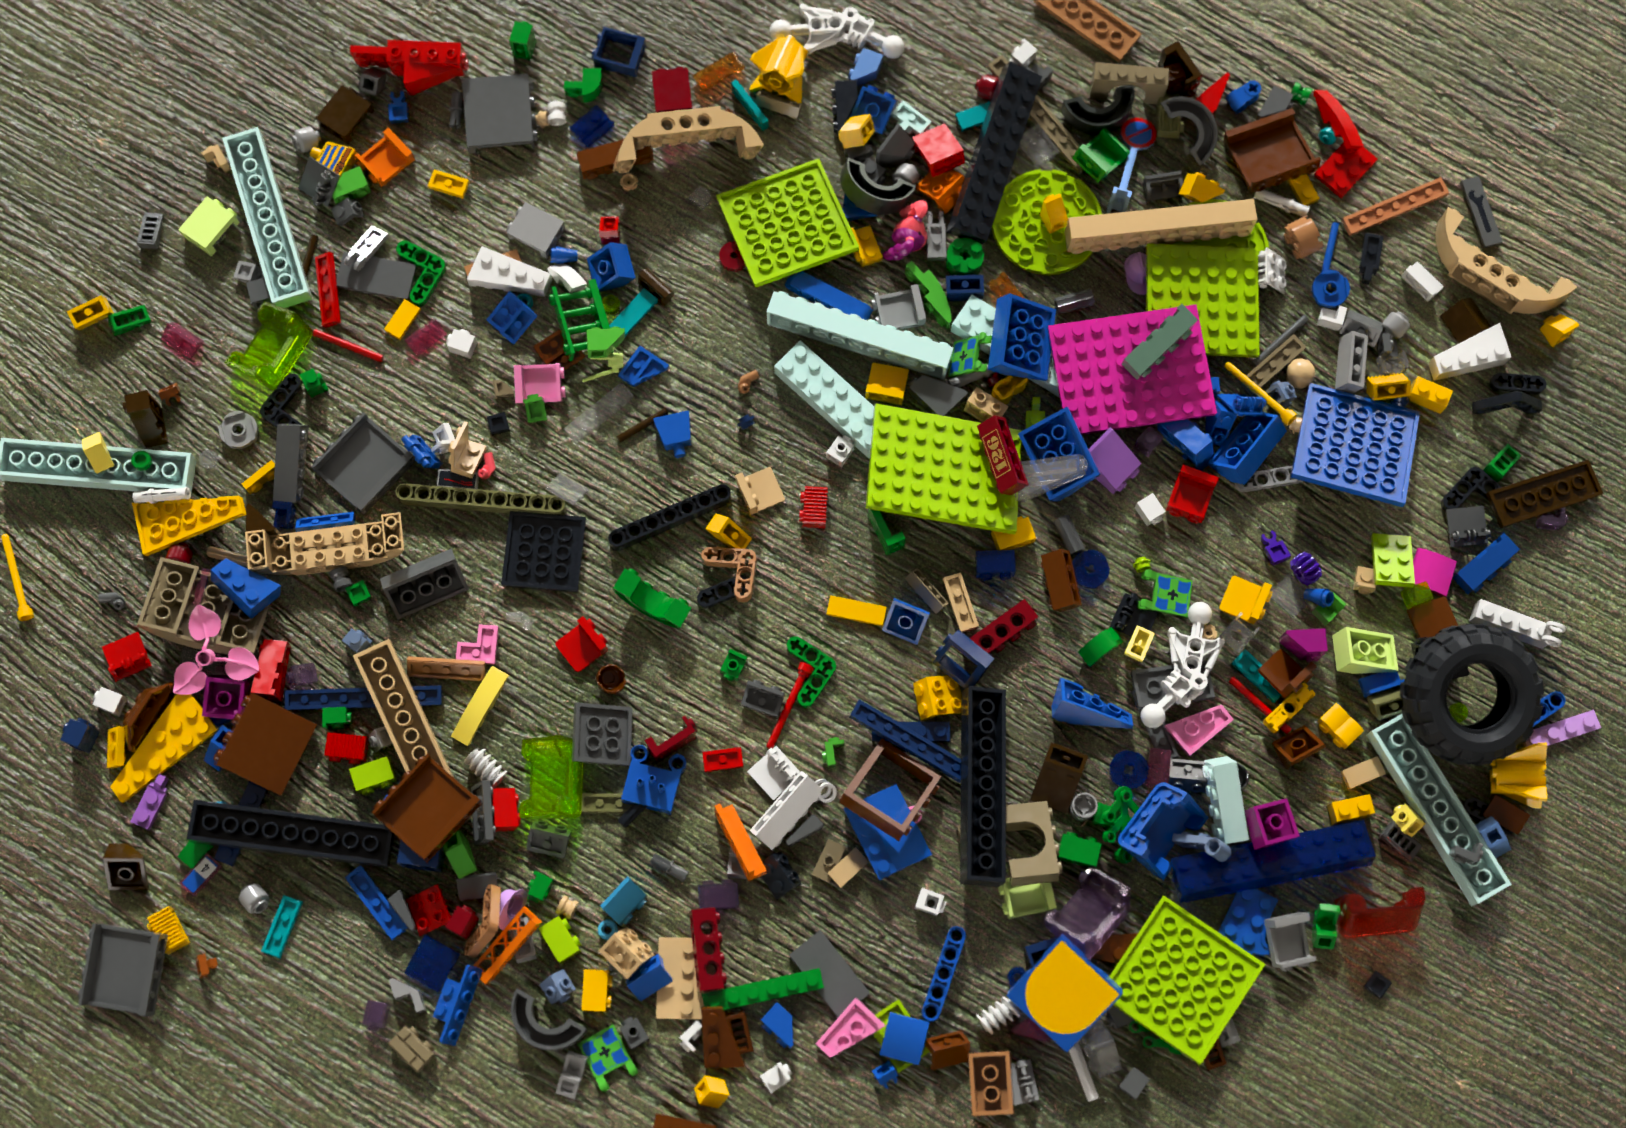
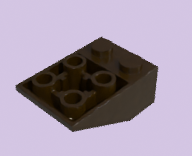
[1030,742,1088,814]

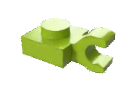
[1025,397,1045,429]

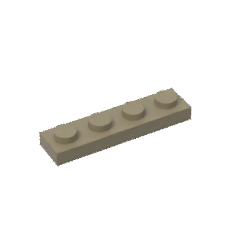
[1239,334,1307,396]

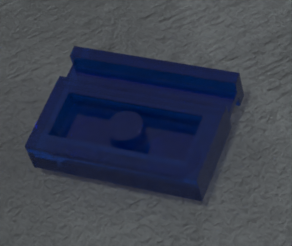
[569,105,615,148]

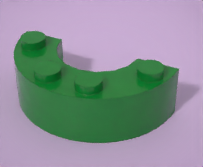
[613,568,692,628]

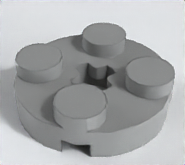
[219,411,259,449]

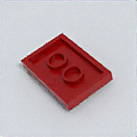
[1313,143,1378,199]

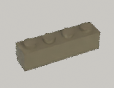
[755,90,803,118]
[905,568,949,614]

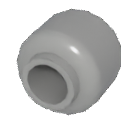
[292,126,321,153]
[892,163,919,185]
[1381,311,1410,339]
[239,884,269,914]

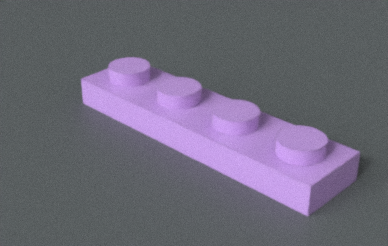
[1523,710,1601,747]

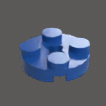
[1311,270,1350,308]

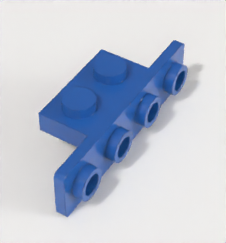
[433,965,482,1046]

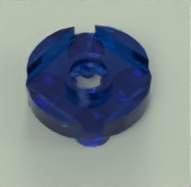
[1072,550,1110,589]
[1109,750,1148,790]

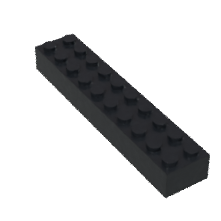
[946,61,1043,245]
[960,686,1006,887]
[186,800,395,868]

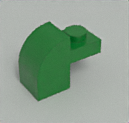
[564,68,603,103]
[1078,627,1123,667]
[1312,903,1340,950]

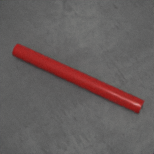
[312,329,384,362]
[1228,676,1292,734]

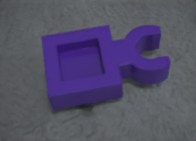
[1261,530,1291,566]

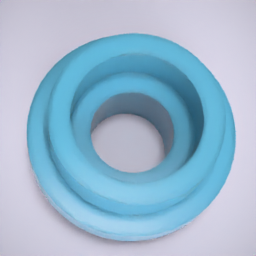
[598,920,618,940]

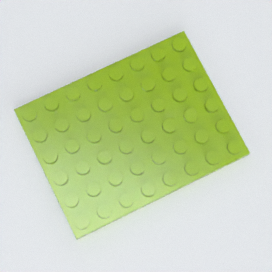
[866,403,1022,535]

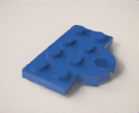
[1218,882,1278,956]

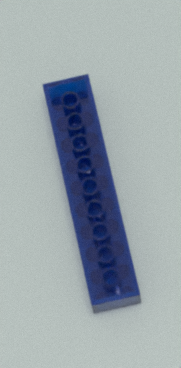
[1170,820,1376,903]

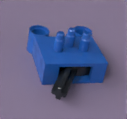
[618,745,686,828]

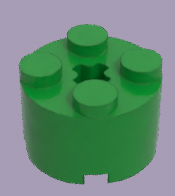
[945,238,984,276]

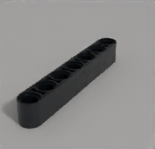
[608,484,731,551]

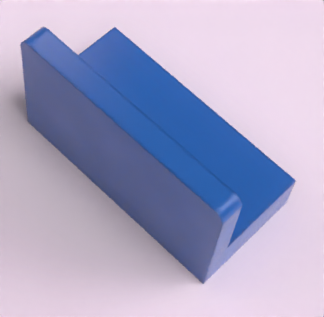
[1358,672,1405,698]
[626,954,673,1001]

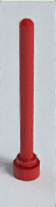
[766,662,814,749]

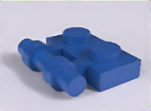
[401,435,443,469]

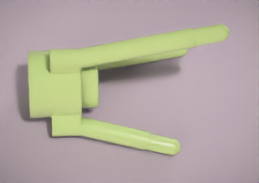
[582,351,624,382]

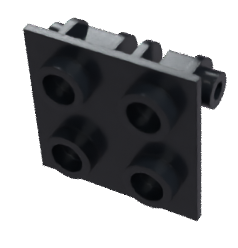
[1109,593,1158,637]

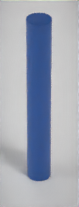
[1321,222,1340,273]

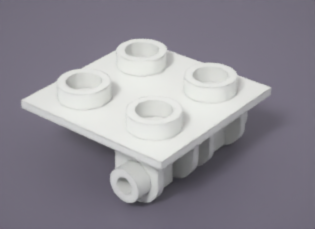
[1258,247,1286,294]
[747,746,800,800]

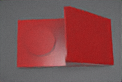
[599,216,620,244]

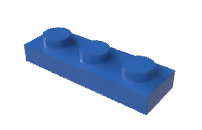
[295,512,355,532]

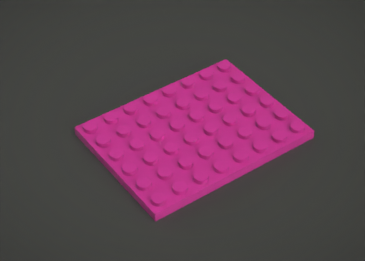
[1047,304,1217,435]

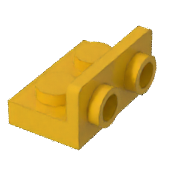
[851,225,883,267]

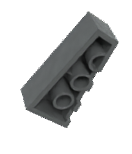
[273,423,309,503]

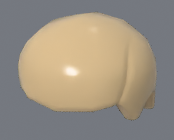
[1286,358,1315,389]

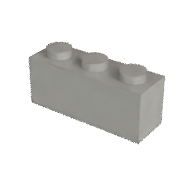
[1335,331,1368,394]

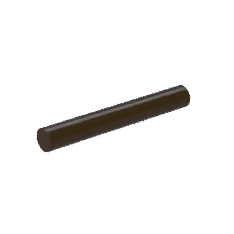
[302,234,318,278]
[616,408,669,443]

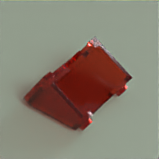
[1334,887,1426,939]

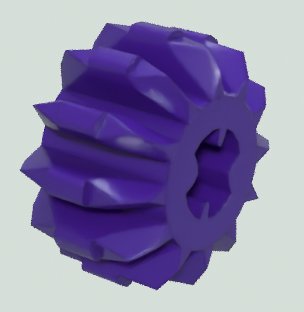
[1290,552,1322,586]

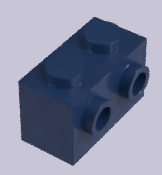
[945,274,984,301]
[60,718,100,754]

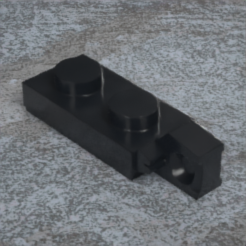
[1359,232,1384,285]

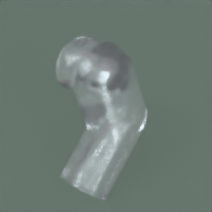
[506,612,534,630]

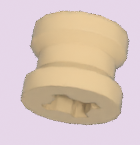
[556,895,579,920]

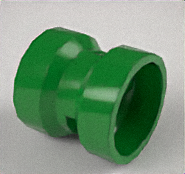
[1290,82,1313,106]

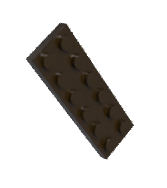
[1486,459,1604,529]

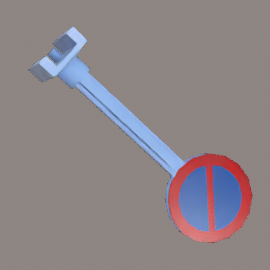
[1106,118,1156,213]

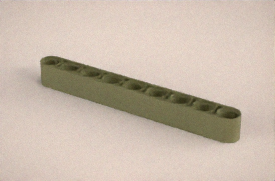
[396,483,567,515]

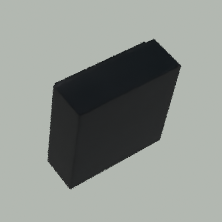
[487,412,510,436]
[1363,970,1392,999]

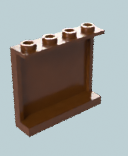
[1223,108,1321,193]
[213,693,317,796]
[372,753,482,863]

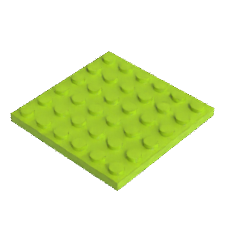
[716,159,859,288]
[1146,244,1260,358]
[1109,895,1266,1065]

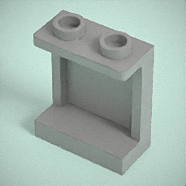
[506,202,566,259]
[871,284,926,330]
[1264,912,1317,971]

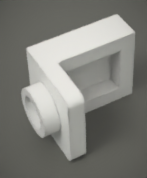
[431,423,455,454]

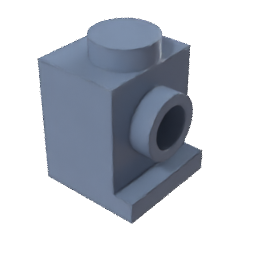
[342,628,373,653]

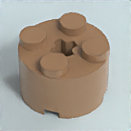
[1283,215,1323,259]

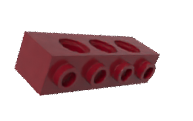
[970,599,1038,665]
[689,907,727,992]

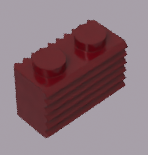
[446,905,479,940]

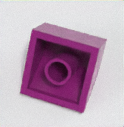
[1279,628,1328,663]
[202,677,250,719]
[1244,798,1300,850]

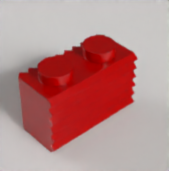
[799,486,828,529]
[324,732,369,765]

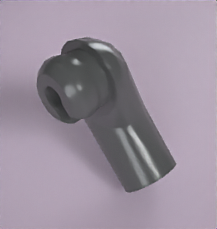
[98,592,126,610]

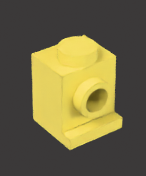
[1391,804,1426,837]

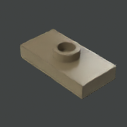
[812,839,846,884]

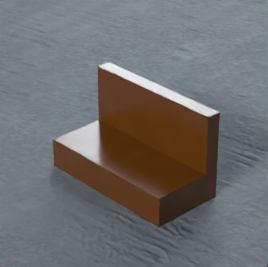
[1483,794,1530,835]
[925,1030,971,1070]

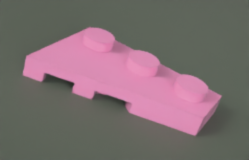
[1164,704,1234,756]
[816,998,886,1058]

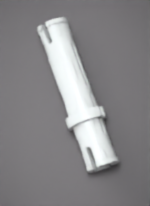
[1254,190,1310,217]
[133,487,191,504]

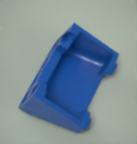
[1118,782,1209,880]

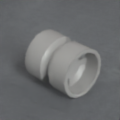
[1069,792,1098,822]

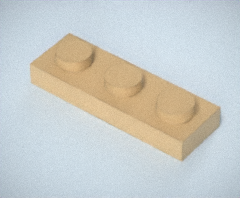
[942,572,979,633]

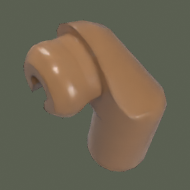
[738,370,760,394]

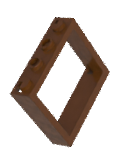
[839,739,941,841]

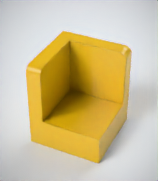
[694,1076,729,1108]

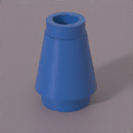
[550,246,578,264]
[1303,588,1334,607]

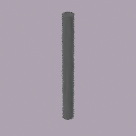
[1251,315,1309,367]

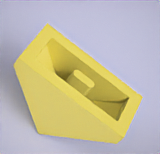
[82,432,115,474]
[1124,625,1155,663]

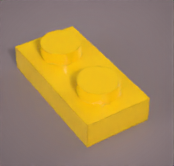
[428,169,470,199]
[1287,174,1320,206]
[242,460,275,495]
[107,726,126,769]

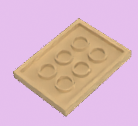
[656,937,717,1020]

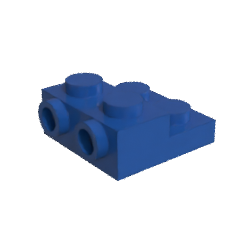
[850,85,898,135]

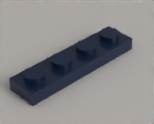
[872,722,950,742]

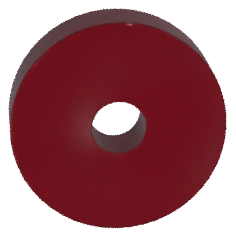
[719,241,746,272]

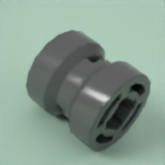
[329,566,353,592]

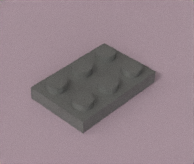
[471,780,496,846]

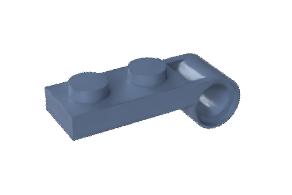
[1172,832,1231,861]

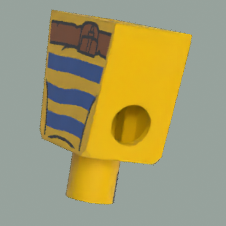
[310,142,357,182]

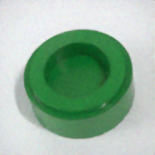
[131,451,152,471]

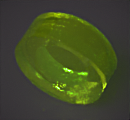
[602,295,620,314]
[1448,702,1468,723]

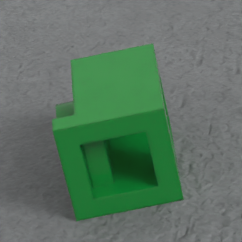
[300,368,328,398]
[720,649,748,681]
[322,707,353,731]
[1091,802,1120,828]
[527,871,555,904]

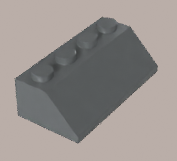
[380,548,469,620]

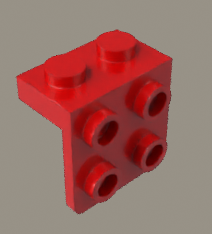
[555,616,608,672]

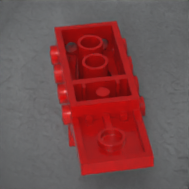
[350,40,469,95]

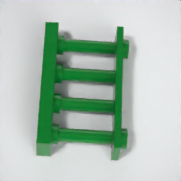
[548,279,614,361]

